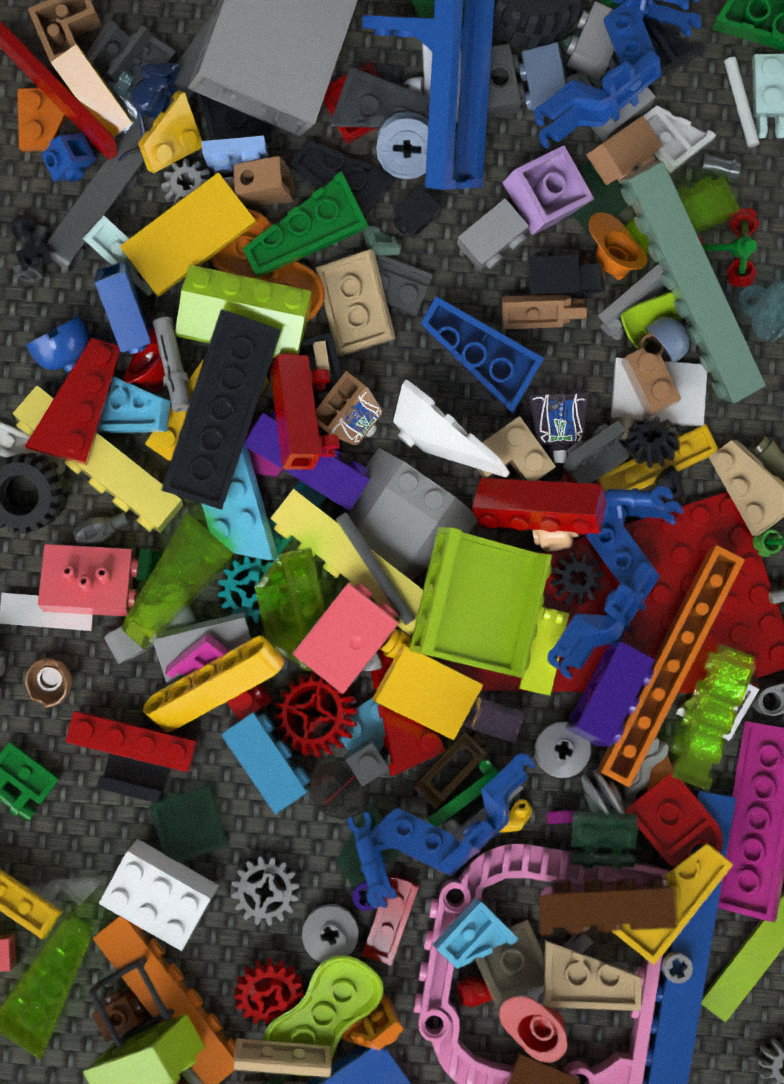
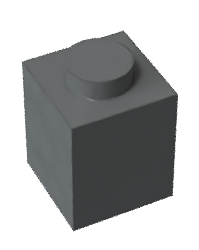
[345,738,389,786]

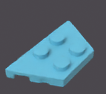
[202,445,279,560]

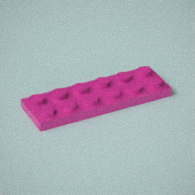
[718,721,784,922]

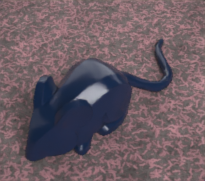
[118,63,181,161]

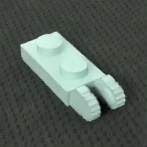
[752,54,784,138]
[82,216,153,296]

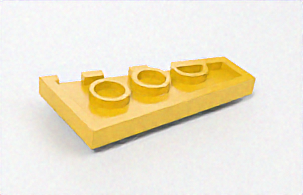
[612,843,733,965]

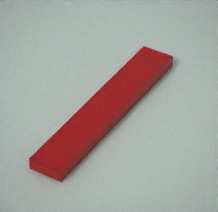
[0,20,118,161]

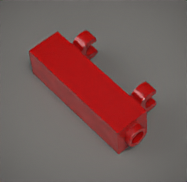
[270,353,340,470]

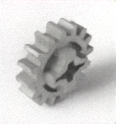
[231,855,300,926]

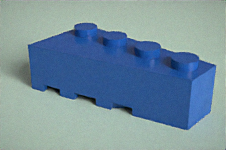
[420,296,544,413]

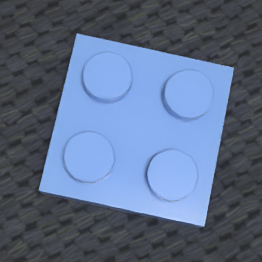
[202,136,269,175]

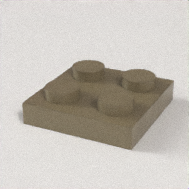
[475,920,545,1006]

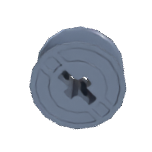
[376,111,429,179]

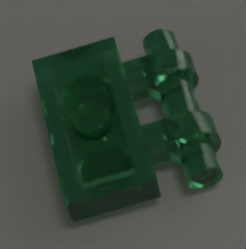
[570,811,638,870]

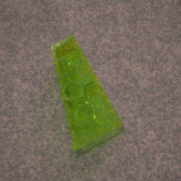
[121,512,234,651]
[670,644,755,790]

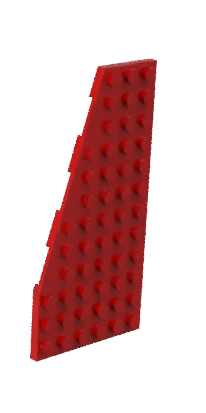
[395,492,784,693]

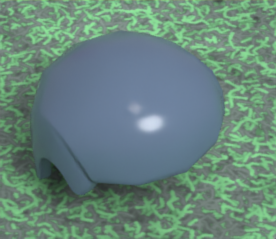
[647,317,690,363]

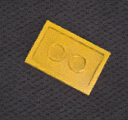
[373,643,483,740]

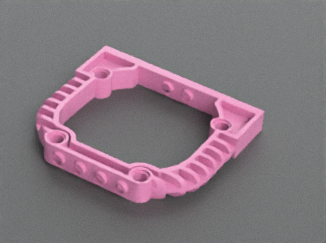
[413,843,672,1084]

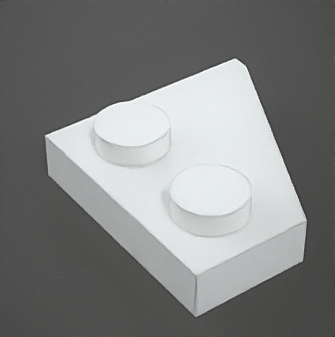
[644,106,716,173]

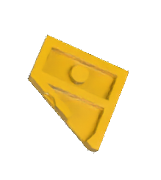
[138,91,202,173]

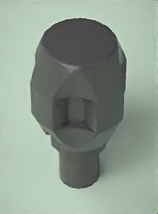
[73,512,129,547]

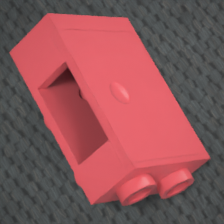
[38,544,139,617]
[293,582,400,694]

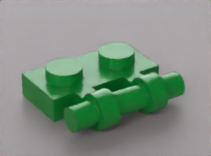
[0,742,61,822]

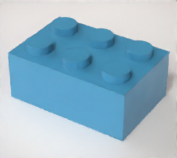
[221,711,311,814]

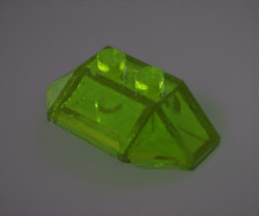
[254,547,325,671]

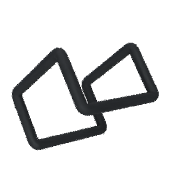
[89,957,175,1047]

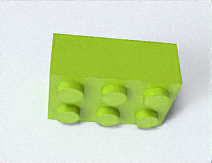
[83,1014,205,1084]

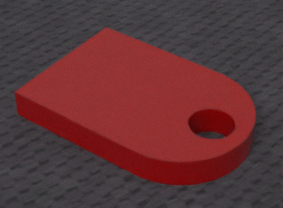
[624,770,723,868]

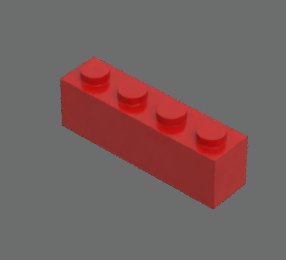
[472,478,607,534]
[65,711,200,772]

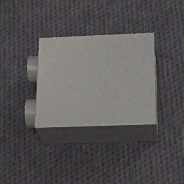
[188,0,358,137]

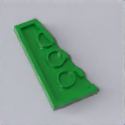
[243,171,368,279]

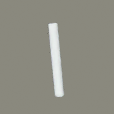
[724,57,760,147]

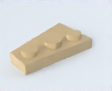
[709,440,784,536]
[543,940,642,1011]

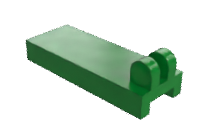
[426,759,499,827]

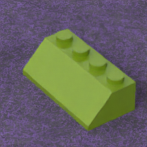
[175,265,311,358]

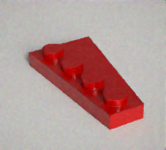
[25,338,121,465]
[371,649,446,776]

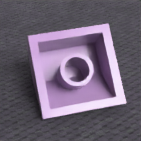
[503,146,594,236]

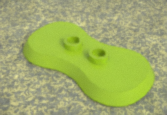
[263,955,384,1077]

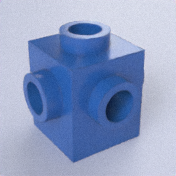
[41,133,96,182]

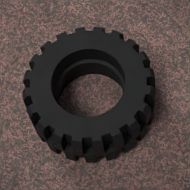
[492,0,585,48]

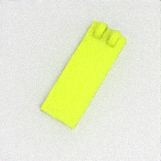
[519,607,569,696]

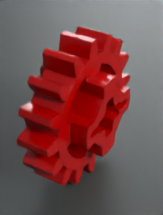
[234,958,304,1026]

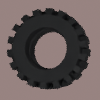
[0,452,68,534]

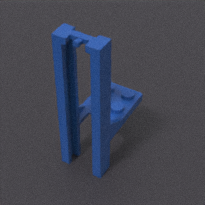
[362,0,495,190]

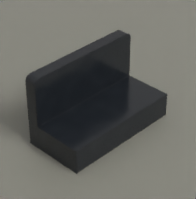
[96,753,170,803]

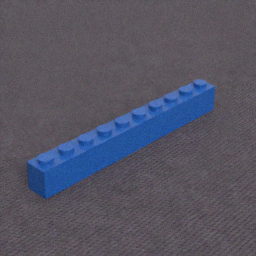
[642,789,736,1084]

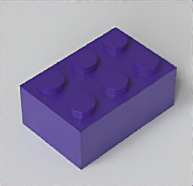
[565,641,655,746]

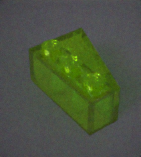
[625,177,740,256]

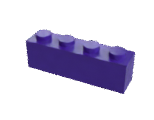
[244,410,371,511]

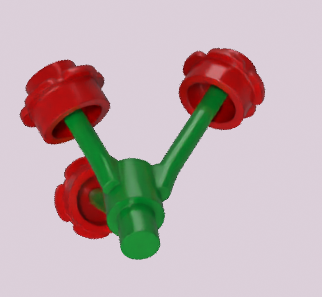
[698,208,759,287]

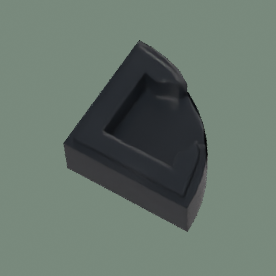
[652,464,684,503]

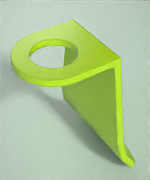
[621,291,685,348]

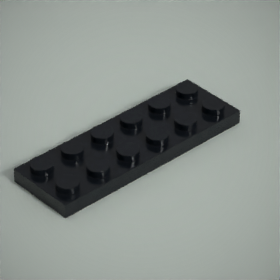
[161,309,281,510]

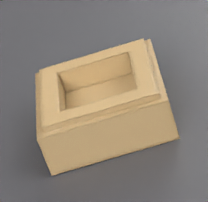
[313,341,332,377]

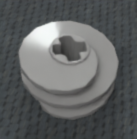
[534,721,591,778]
[581,769,626,825]
[302,904,359,963]

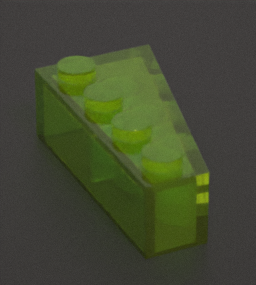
[0,911,94,1060]

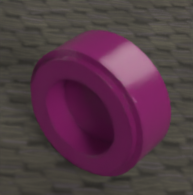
[546,810,578,825]

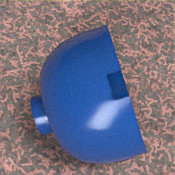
[26,316,89,373]

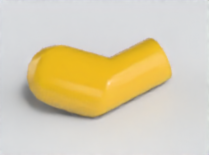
[499,799,532,833]

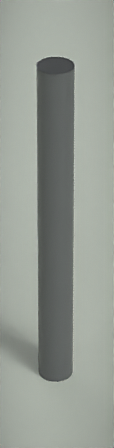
[336,513,416,625]

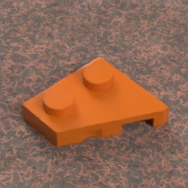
[17,88,67,152]
[341,992,404,1050]

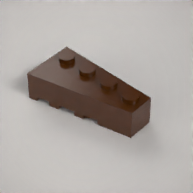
[539,878,678,935]

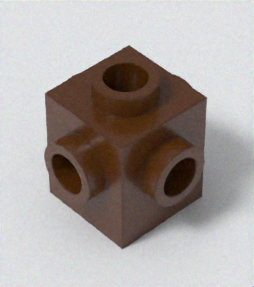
[92,989,148,1043]

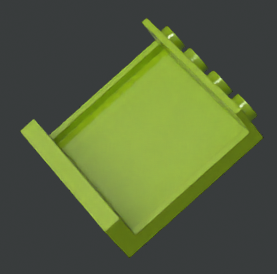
[409,527,552,678]

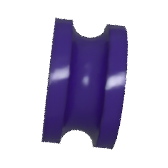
[353,881,375,911]

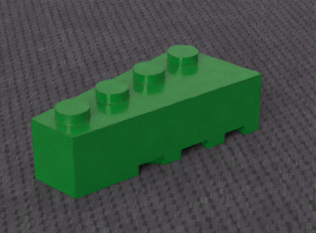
[712,0,784,51]

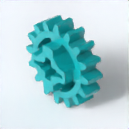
[218,556,286,623]

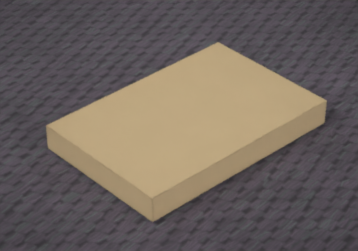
[316,249,396,356]

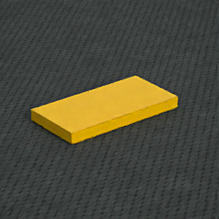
[119,173,256,297]

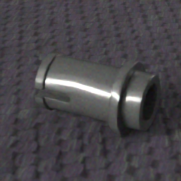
[701,153,742,182]

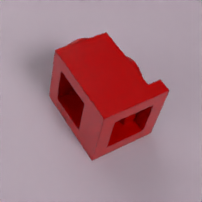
[227,683,273,721]

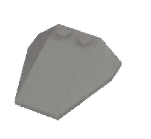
[349,448,477,581]

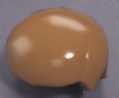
[25,658,73,708]

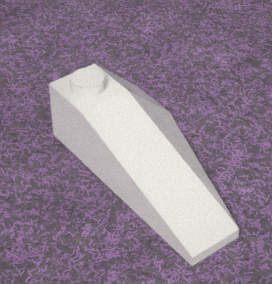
[393,379,510,477]

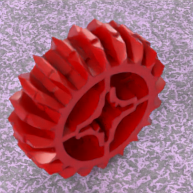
[274,672,359,758]

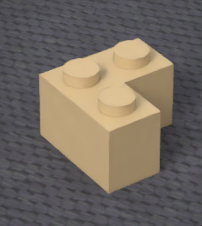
[476,416,556,481]

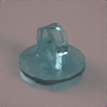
[739,280,784,341]

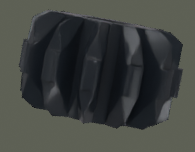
[627,415,680,469]
[550,552,604,605]

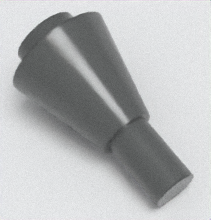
[13,226,49,282]

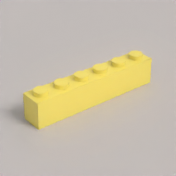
[13,385,183,533]
[270,489,423,636]

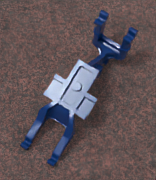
[534,0,702,148]
[547,486,684,679]
[347,754,536,908]

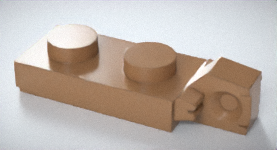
[501,294,587,329]

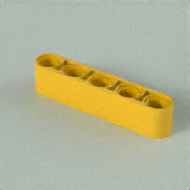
[143,636,285,732]

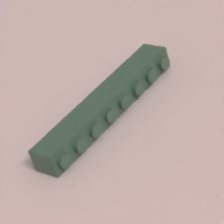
[620,161,766,404]

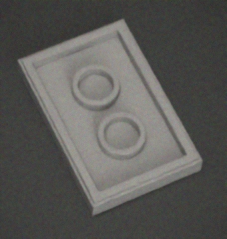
[152,612,252,686]

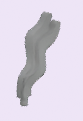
[624,736,668,806]

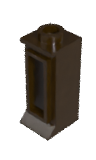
[413,731,488,809]

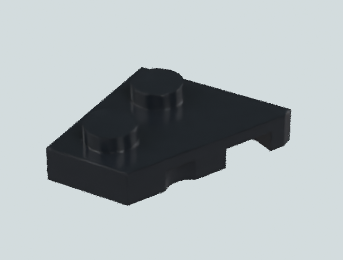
[643,16,703,82]

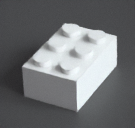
[99,839,219,951]

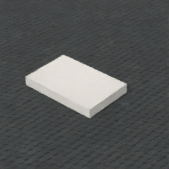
[610,358,707,427]

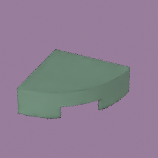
[364,226,401,256]

